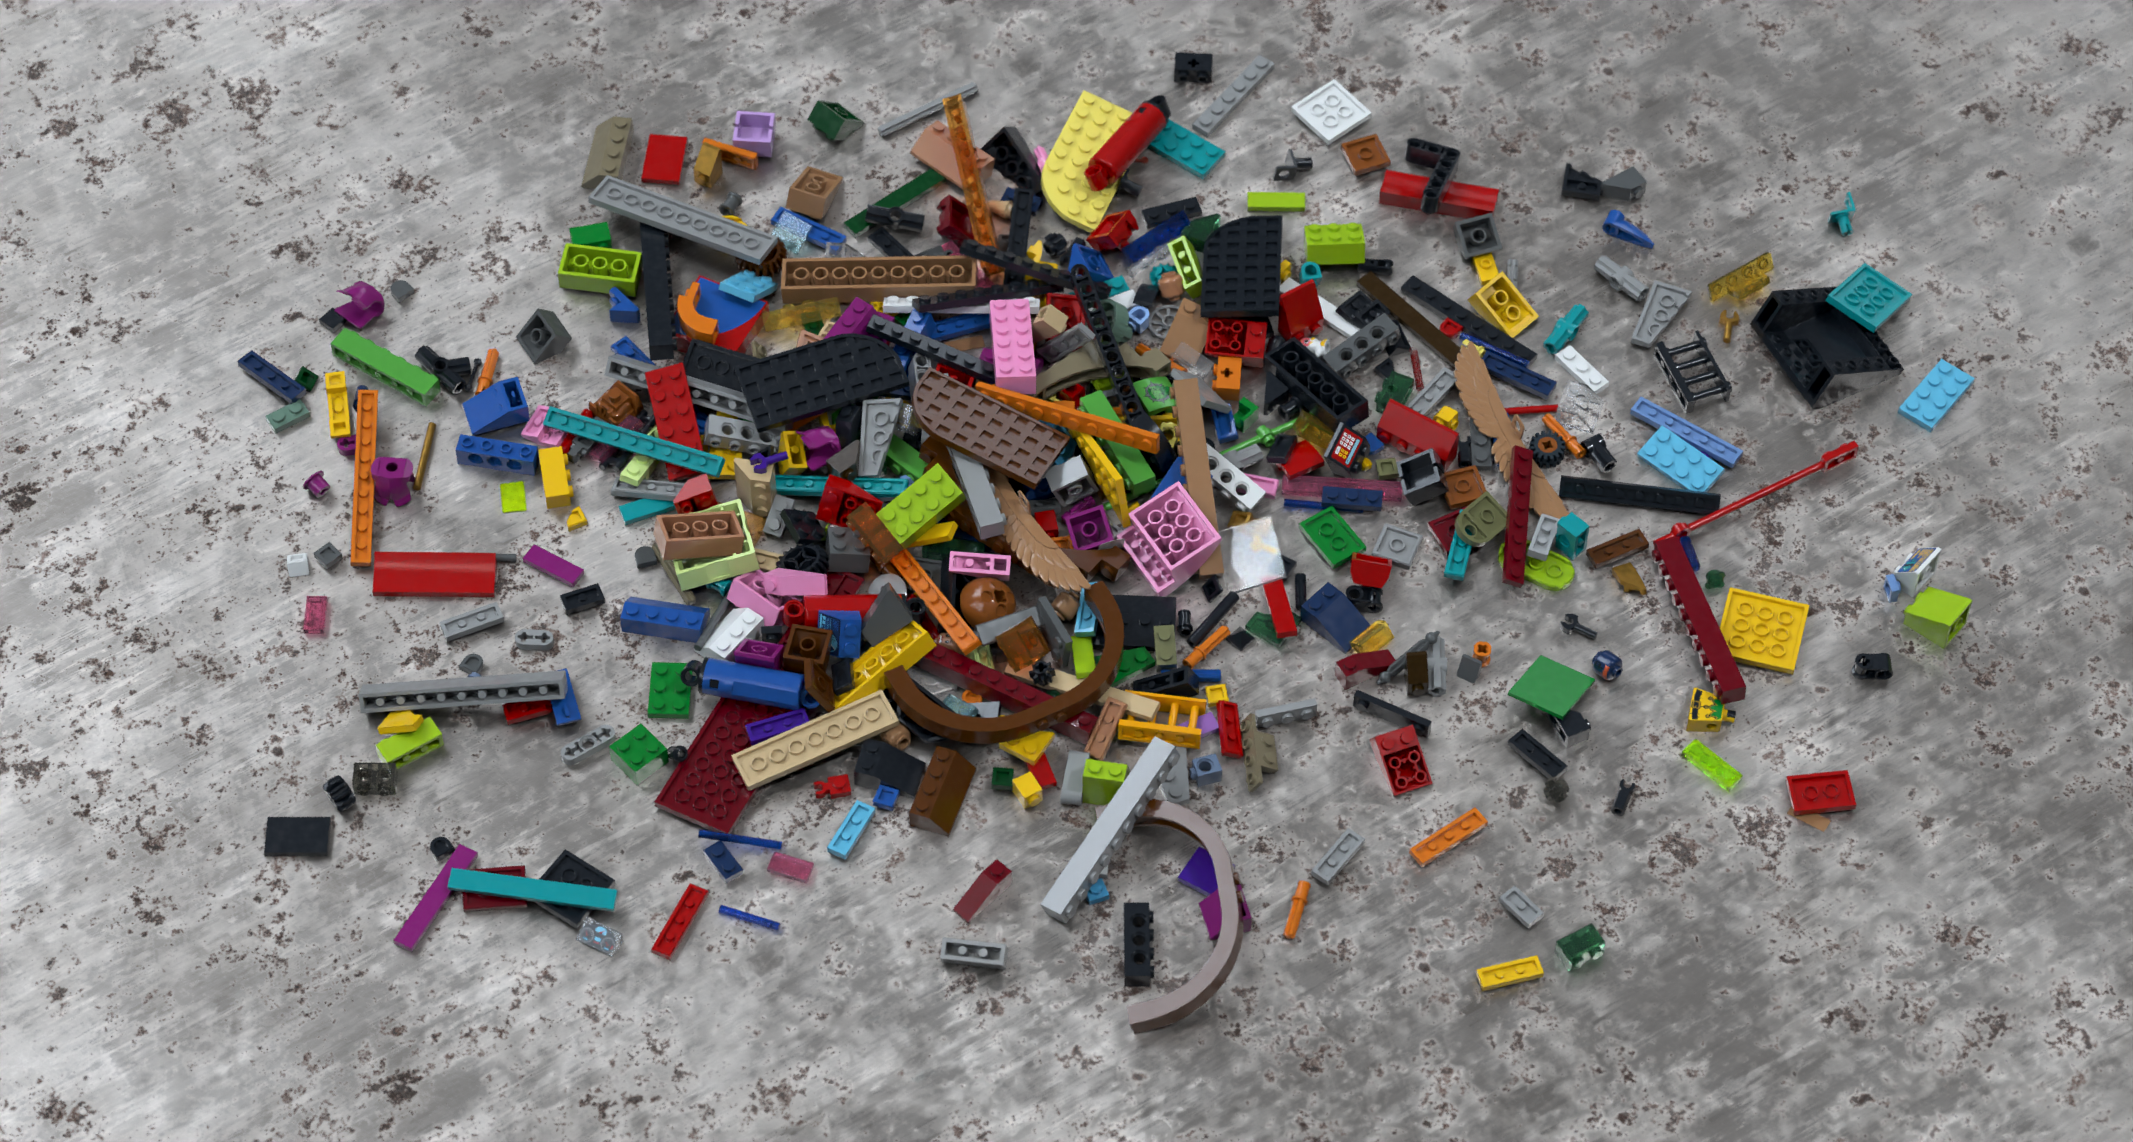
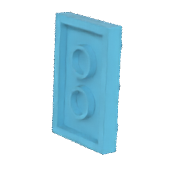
[719,270,778,303]

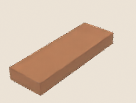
[1084,696,1128,761]

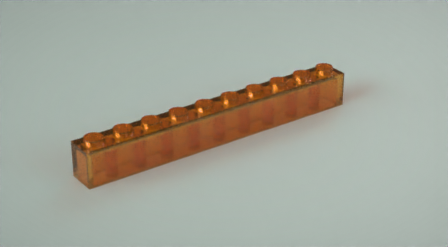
[942,94,1005,277]

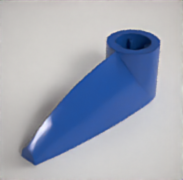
[1602,210,1654,249]

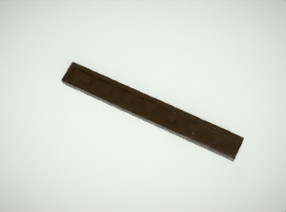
[1356,271,1461,371]

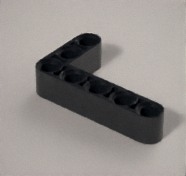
[1404,138,1460,214]

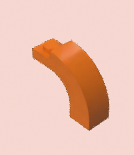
[677,282,719,344]

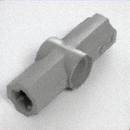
[1594,255,1649,301]
[1209,444,1263,478]
[1427,636,1447,697]

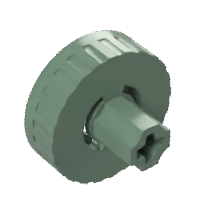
[1085,299,1133,345]

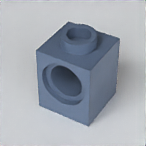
[1189,753,1222,787]

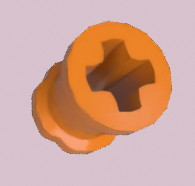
[1473,641,1491,668]

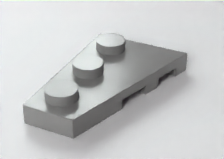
[1160,746,1190,806]

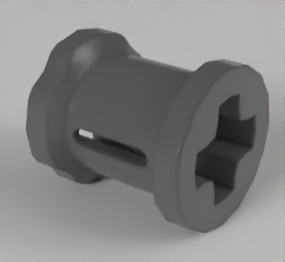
[719,192,743,216]

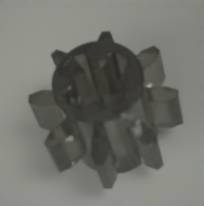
[1543,776,1569,804]

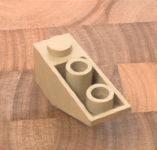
[1032,304,1069,344]

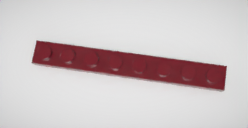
[1502,445,1533,588]

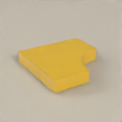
[377,710,424,735]

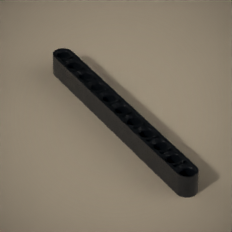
[1071,264,1149,457]

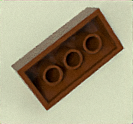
[909,746,976,837]

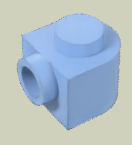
[1128,306,1149,334]

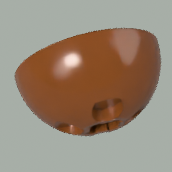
[960,577,1017,628]

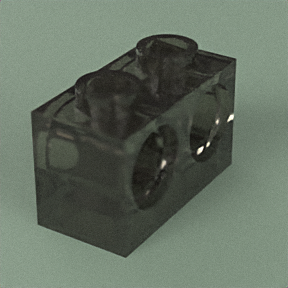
[352,762,398,796]

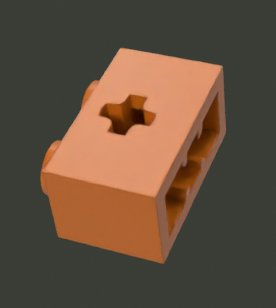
[1212,356,1242,401]

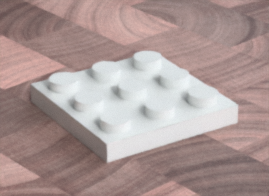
[1291,79,1372,145]

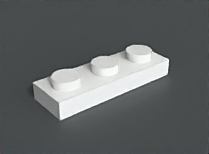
[1555,345,1609,396]

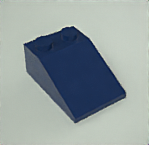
[1300,582,1373,654]

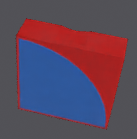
[671,275,770,354]

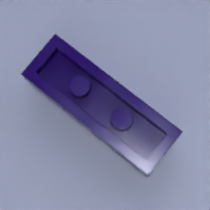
[745,708,809,746]

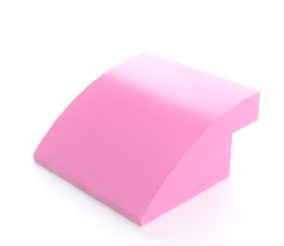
[1116,481,1222,597]

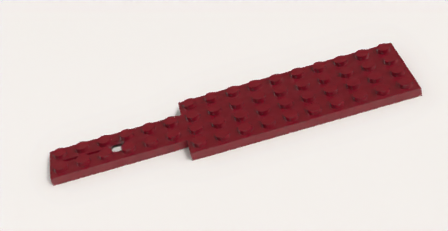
[654,572,865,838]

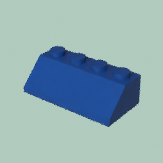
[620,597,710,643]

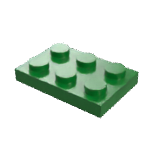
[1299,506,1366,569]
[647,662,693,719]

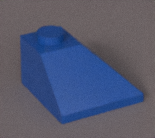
[1068,243,1114,282]

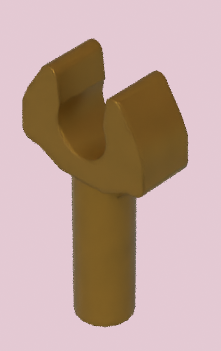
[1719,310,1739,343]

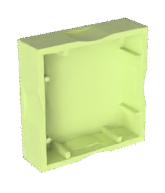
[673,499,760,591]

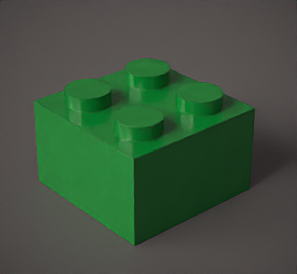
[609,723,669,785]

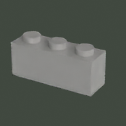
[940,937,1008,970]

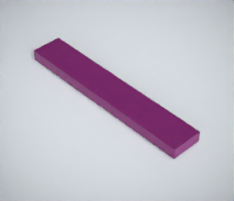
[393,844,478,952]

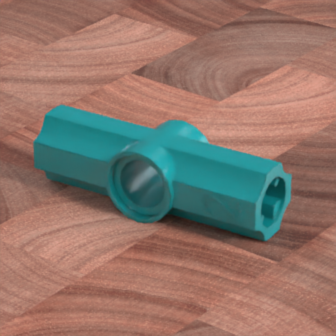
[1543,304,1589,355]

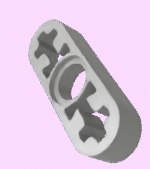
[561,725,616,765]

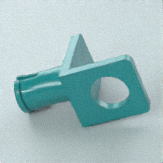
[1827,192,1856,237]

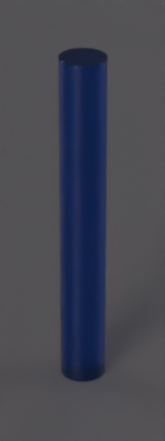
[719,905,781,931]

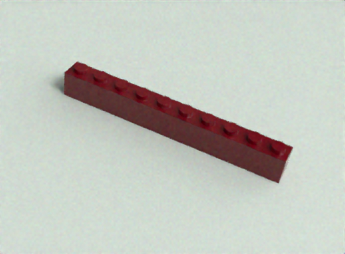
[1652,536,1746,705]
[913,643,1098,745]

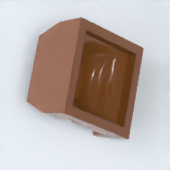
[589,380,644,428]

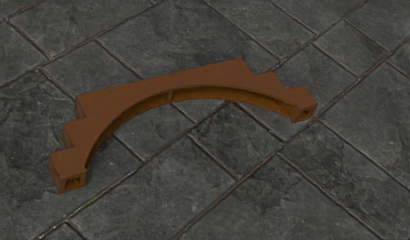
[919,436,1131,589]

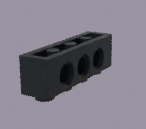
[1124,902,1154,987]

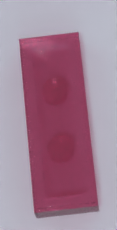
[588,415,643,464]

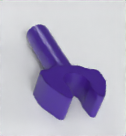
[750,451,788,474]

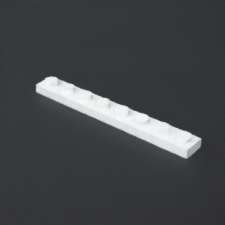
[883,296,1040,314]

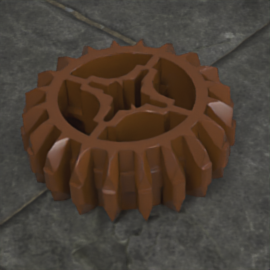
[735,232,787,278]

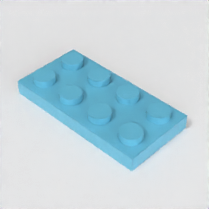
[1898,359,1975,432]
[1637,425,1725,492]

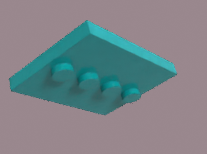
[1825,263,1913,333]

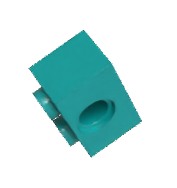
[1555,512,1590,560]

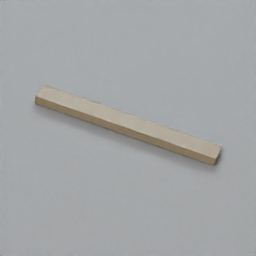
[1004,656,1160,722]

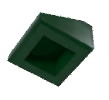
[293,366,319,392]

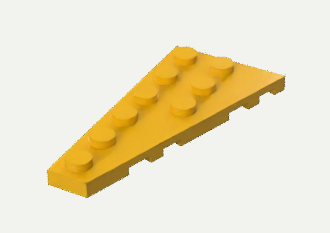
[1069,429,1131,528]

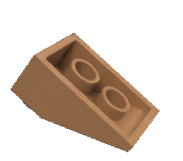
[786,166,843,219]
[1160,298,1218,369]

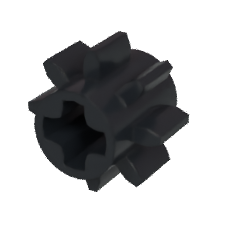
[1043,233,1067,257]
[1029,660,1056,686]

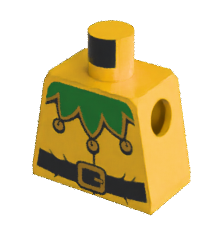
[1686,688,1736,732]

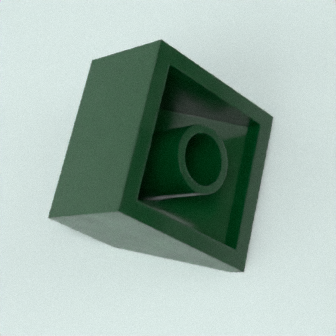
[807,100,865,141]

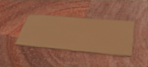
[944,335,985,351]
[1787,806,1831,832]

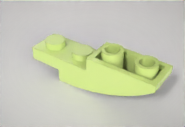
[620,424,659,487]

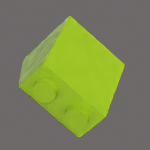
[1903,586,1972,649]
[1082,759,1130,806]

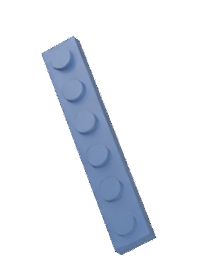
[1630,397,1743,469]

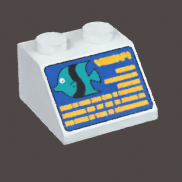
[1893,547,1942,597]

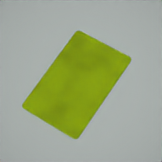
[500,481,526,513]

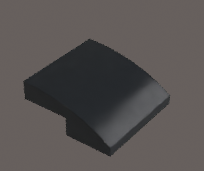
[1335,290,1391,329]

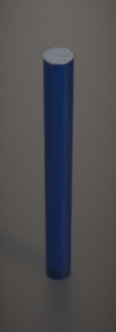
[1459,332,1530,368]
[1284,499,1364,513]
[698,829,782,850]

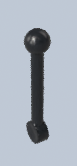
[465,358,482,391]

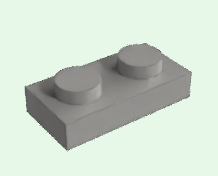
[763,494,796,539]
[1499,885,1544,929]

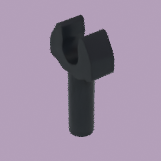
[1560,614,1598,640]

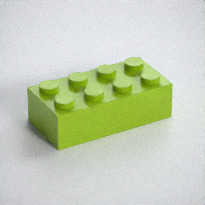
[558,243,643,297]
[875,463,967,550]

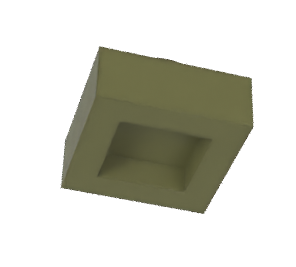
[1375,457,1399,481]

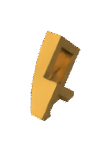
[1612,562,1647,595]

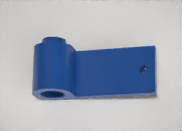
[550,668,581,726]

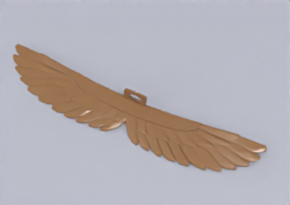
[1454,341,1569,519]
[983,465,1091,592]

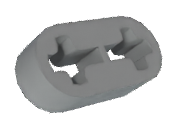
[515,629,554,651]

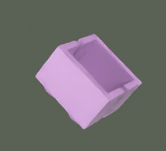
[733,111,776,157]

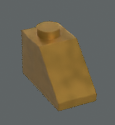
[694,142,723,188]

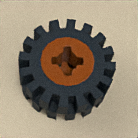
[1529,430,1565,469]

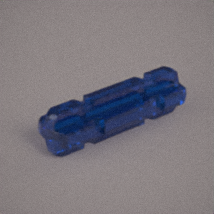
[1680,536,1700,571]

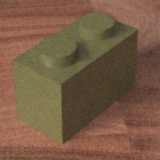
[1154,625,1177,672]

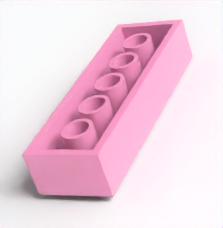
[989,299,1036,394]

